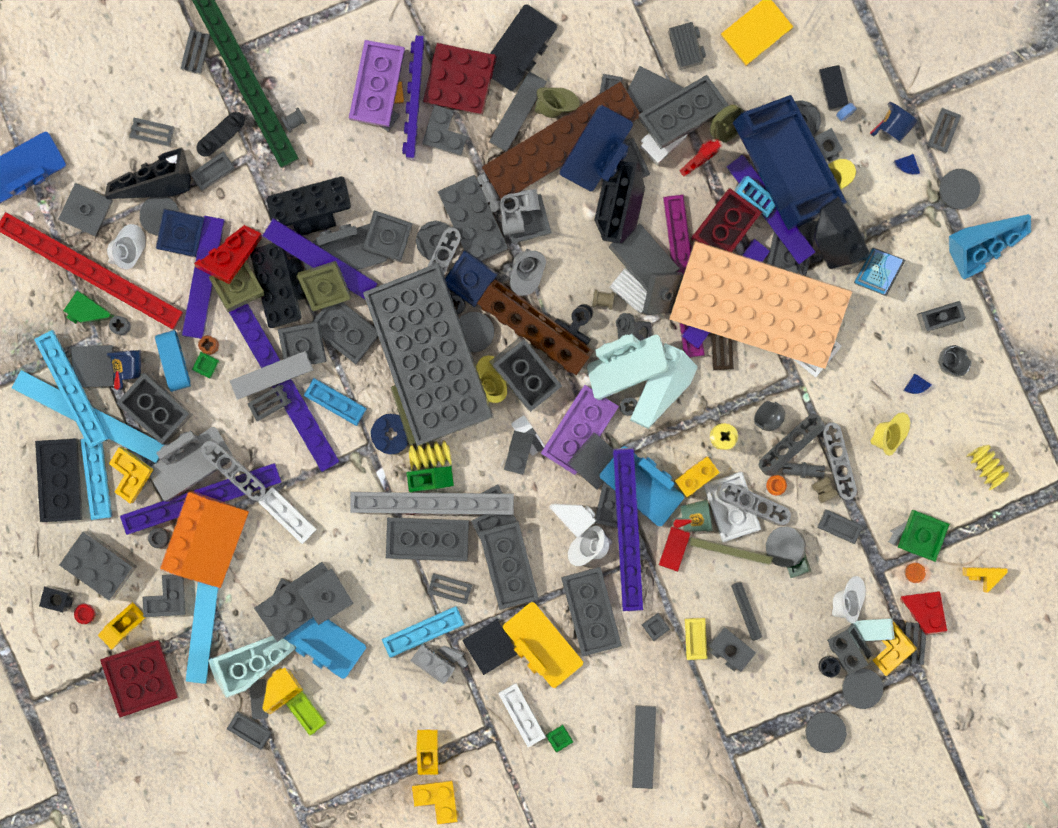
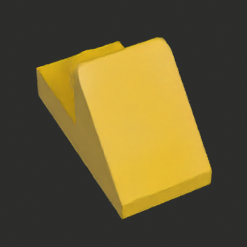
[963,567,1008,593]

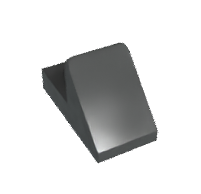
[504,430,534,475]

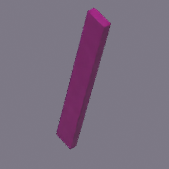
[663,194,705,358]

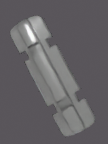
[477,173,500,213]

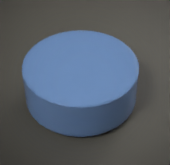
[837,103,857,122]

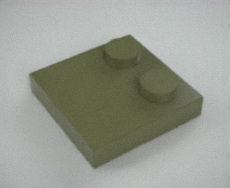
[209,261,264,313]
[297,261,351,311]

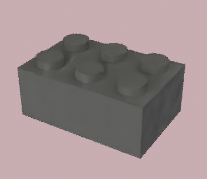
[489,336,562,412]
[116,373,193,445]
[59,531,137,601]

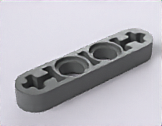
[758,414,825,476]

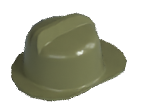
[535,87,580,118]

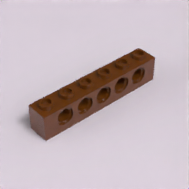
[477,279,594,375]

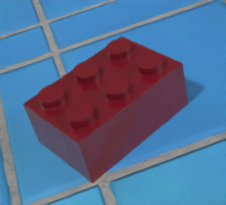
[691,188,762,252]

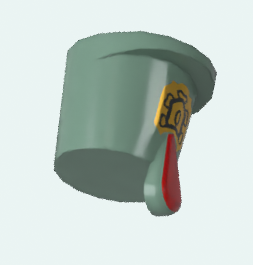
[673,500,712,532]

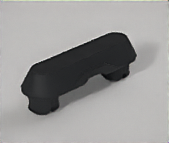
[196,112,245,157]

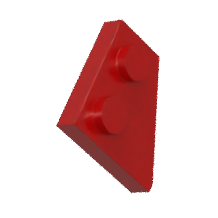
[900,591,947,635]

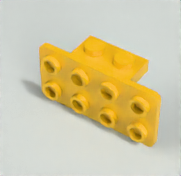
[503,602,583,688]

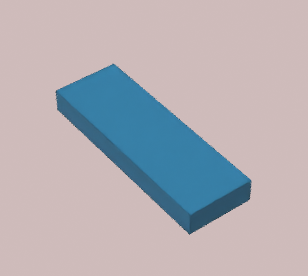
[304,378,367,426]

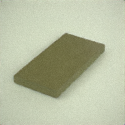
[690,537,773,565]

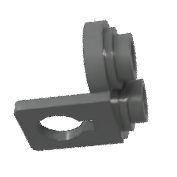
[616,313,652,341]

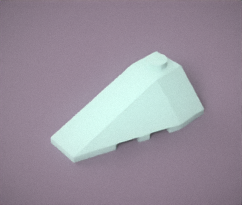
[630,343,698,429]
[208,635,295,698]

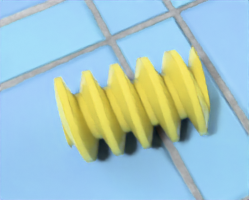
[709,423,738,450]
[409,440,452,471]
[966,444,1009,490]

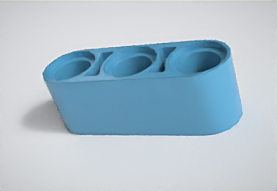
[155,330,191,392]

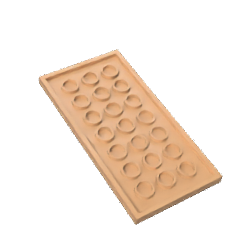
[669,241,852,369]

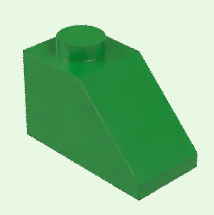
[63,291,114,324]
[406,466,454,492]

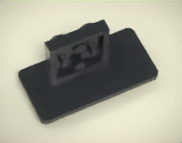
[490,4,557,91]
[266,176,351,235]
[250,243,307,328]

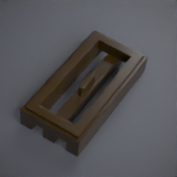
[711,333,734,371]

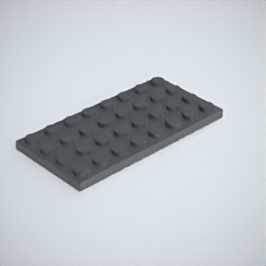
[363,263,494,446]

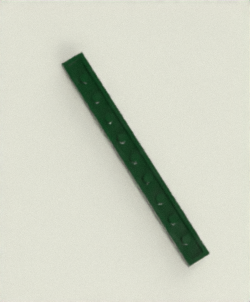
[192,0,299,169]

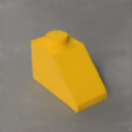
[97,602,146,650]
[263,667,303,714]
[416,729,438,775]

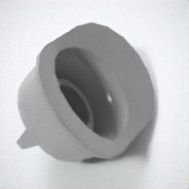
[510,249,546,295]

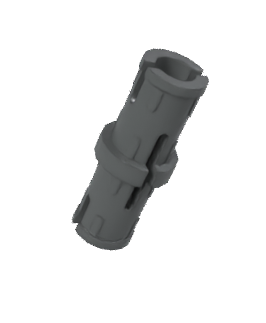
[782,462,825,478]

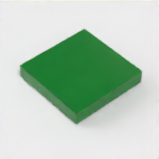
[898,510,950,562]

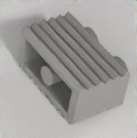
[411,644,455,685]

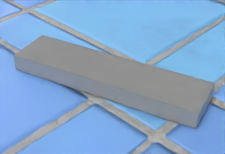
[230,351,313,400]

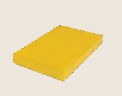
[720,0,793,66]

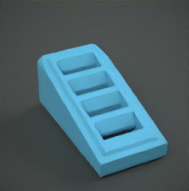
[734,176,776,218]

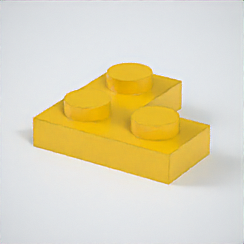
[109,447,154,504]
[872,621,917,676]
[412,780,458,824]

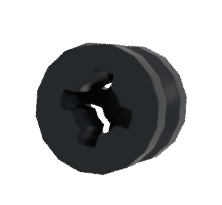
[818,656,841,678]

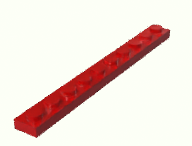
[0,212,184,330]

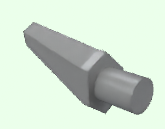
[888,521,907,546]
[438,646,468,669]

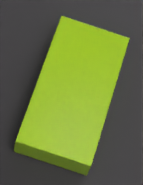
[286,691,327,736]

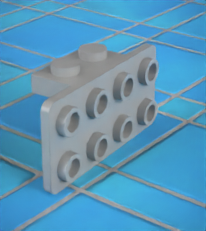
[150,427,233,502]

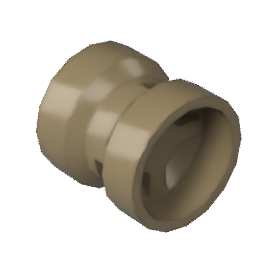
[811,476,838,503]

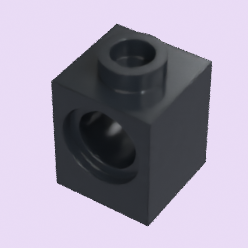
[39,585,73,613]

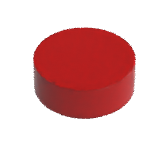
[74,604,96,624]

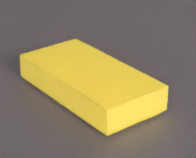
[684,618,707,660]

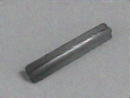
[731,582,762,641]

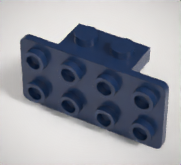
[559,105,633,191]

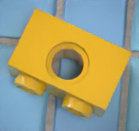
[674,456,720,497]

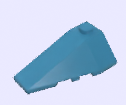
[949,214,1031,280]

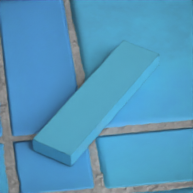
[80,439,112,520]
[382,606,465,658]

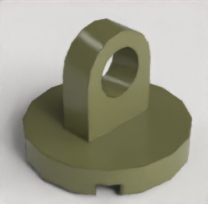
[710,105,745,143]

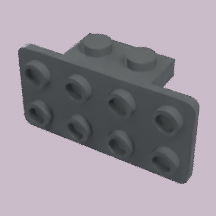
[304,224,387,270]

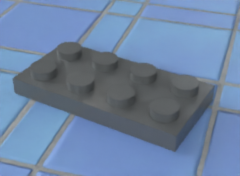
[638,75,729,149]
[437,175,508,261]
[386,517,469,561]
[478,520,539,610]
[254,562,328,642]
[561,567,622,657]

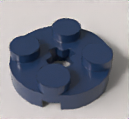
[371,414,409,454]

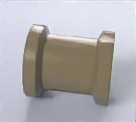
[592,289,615,310]

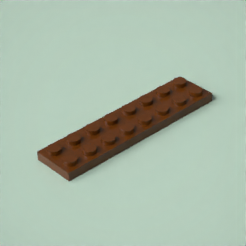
[482,81,640,200]

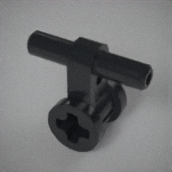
[554,304,593,345]

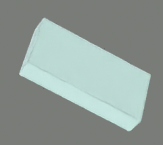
[851,618,895,641]

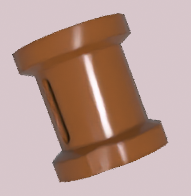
[198,335,219,355]

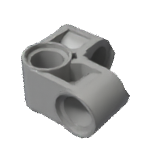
[500,189,540,236]

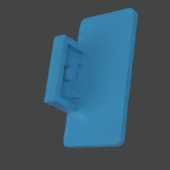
[599,446,684,526]
[283,618,366,679]

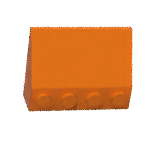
[160,490,249,588]

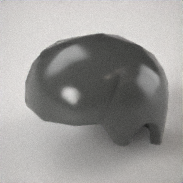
[938,345,972,377]
[754,401,786,431]

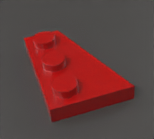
[679,139,722,177]
[194,225,263,284]

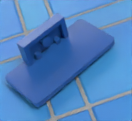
[0,131,66,203]

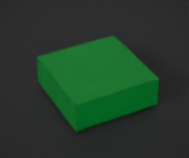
[192,352,220,379]
[545,724,573,753]

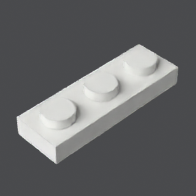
[258,487,317,544]
[498,683,546,747]

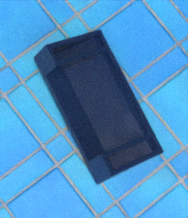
[732,95,847,230]

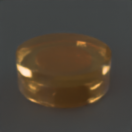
[904,562,926,583]

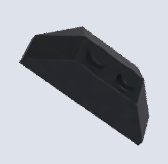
[594,161,645,244]
[814,197,870,270]

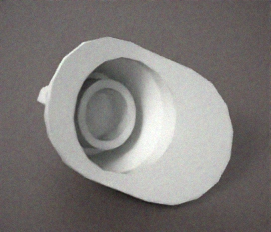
[107,224,146,270]
[568,526,612,566]
[832,576,865,623]

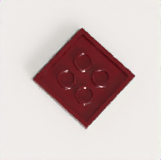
[423,43,497,116]
[100,639,179,718]

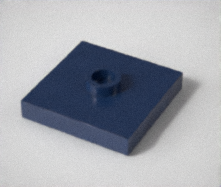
[155,208,204,257]
[445,250,498,307]

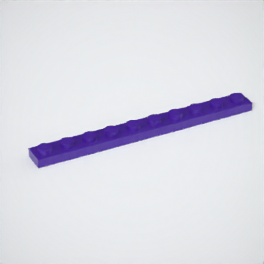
[229,303,340,472]

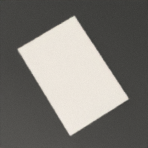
[703,471,761,542]

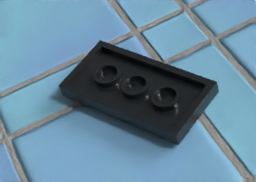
[35,438,82,523]

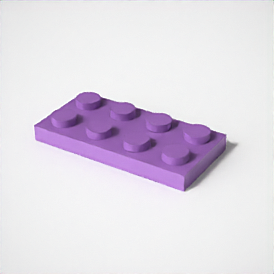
[349,40,405,127]
[541,385,619,475]

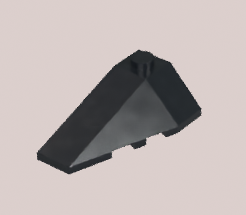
[105,147,191,199]

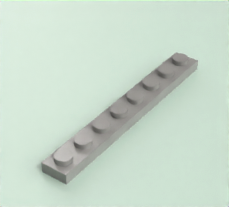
[350,492,514,515]

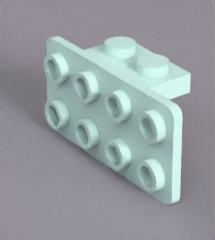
[587,334,669,400]

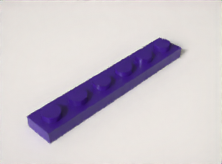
[402,35,425,161]

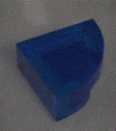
[893,154,920,175]
[903,374,932,394]

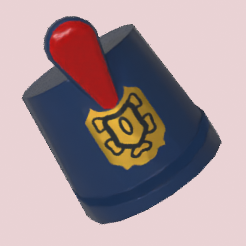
[870,102,918,143]
[106,350,141,390]

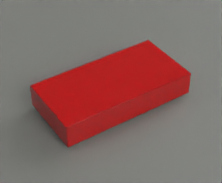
[658,526,691,572]

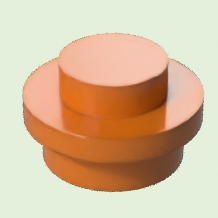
[766,475,787,496]

